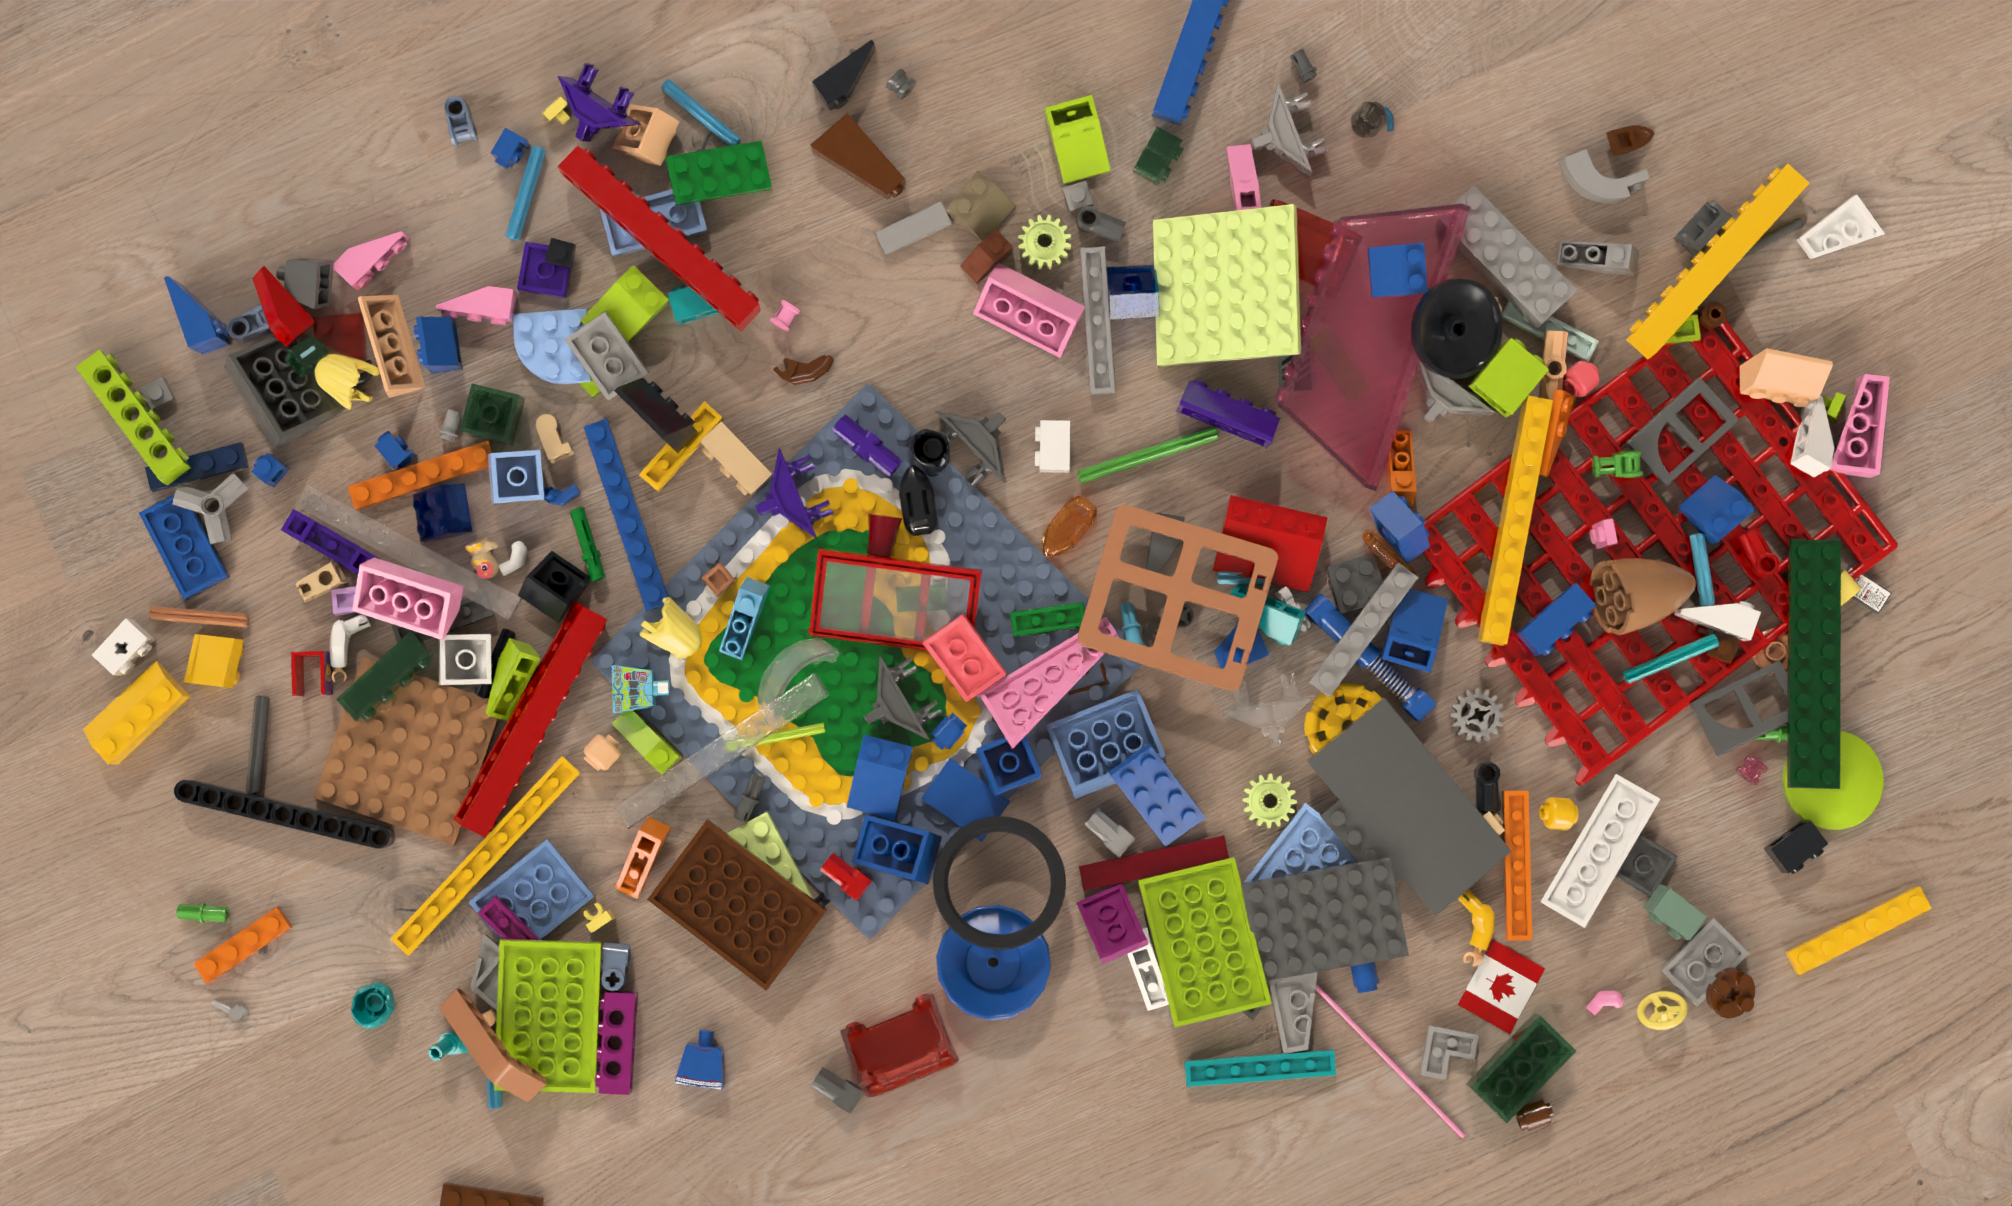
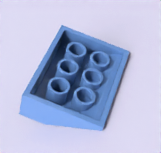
[1046,689,1167,799]

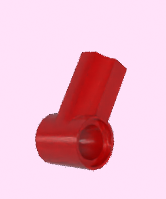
[1738,527,1780,578]
[820,853,872,901]

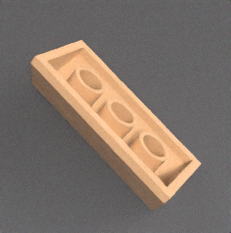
[358,295,426,398]

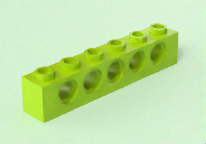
[76,349,191,486]

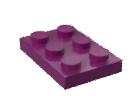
[1077,883,1149,964]

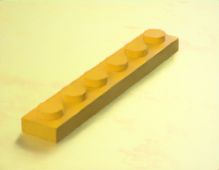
[1785,886,1932,975]

